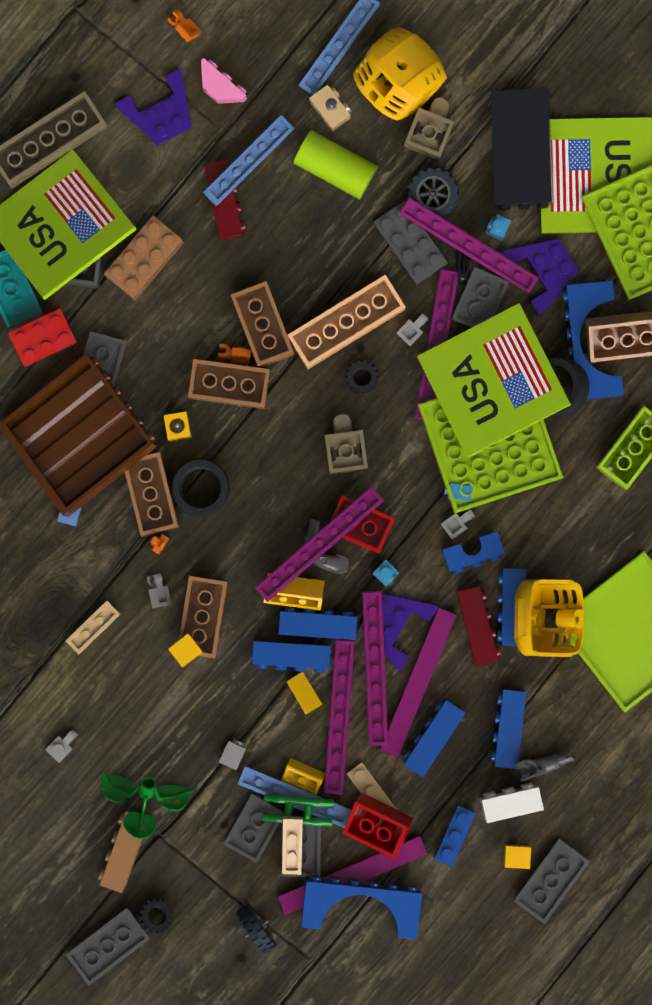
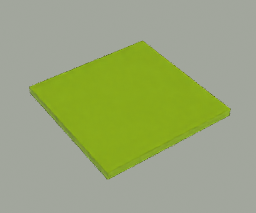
[553,551,652,713]

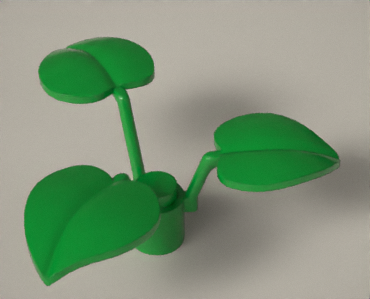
[101,773,193,839]

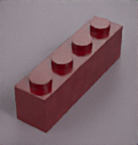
[204,160,245,242]
[457,586,501,667]

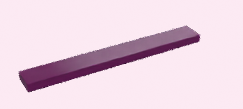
[399,197,539,294]
[414,269,458,420]
[255,486,384,602]
[362,591,388,746]
[380,608,457,758]
[324,639,355,794]
[278,836,427,915]

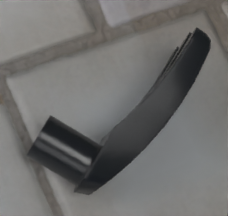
[455,251,472,285]

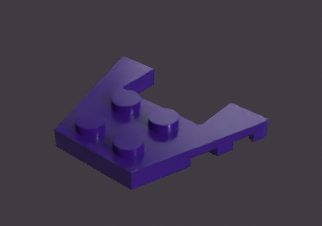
[115,69,191,146]
[501,239,579,317]
[360,594,438,671]

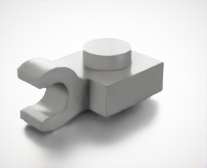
[396,314,428,346]
[441,510,475,540]
[147,574,172,608]
[45,730,78,763]

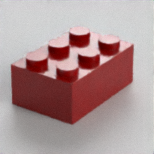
[7,304,77,367]
[330,495,395,554]
[342,793,414,859]

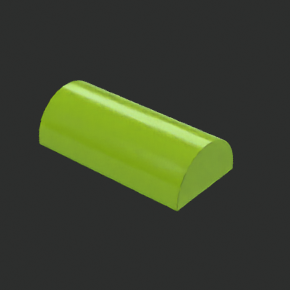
[294,130,379,200]
[596,405,652,490]

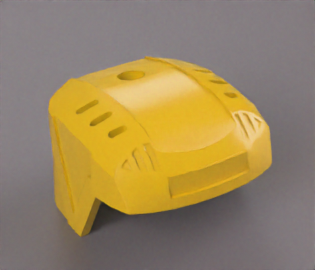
[353,27,447,120]
[514,579,584,657]

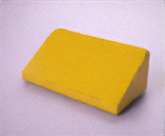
[286,672,322,714]
[281,759,325,795]

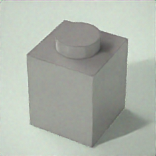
[219,739,246,770]

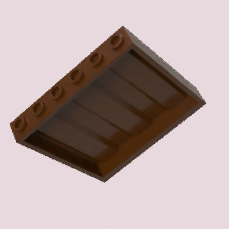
[0,354,158,517]

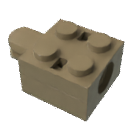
[404,98,454,161]
[325,414,368,474]

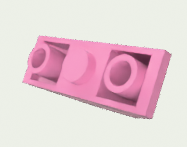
[201,58,247,104]

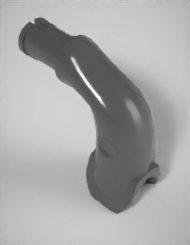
[304,519,349,574]
[515,749,577,781]

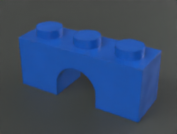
[442,532,505,574]
[434,804,476,867]

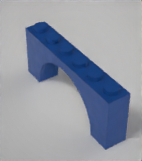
[562,281,624,400]
[301,876,422,939]

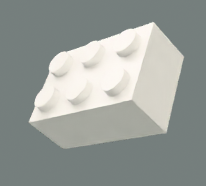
[480,782,544,823]

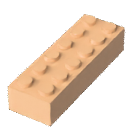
[287,275,406,370]

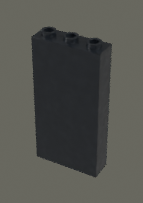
[491,88,553,211]

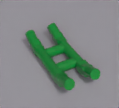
[262,794,334,827]

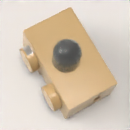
[309,85,351,132]

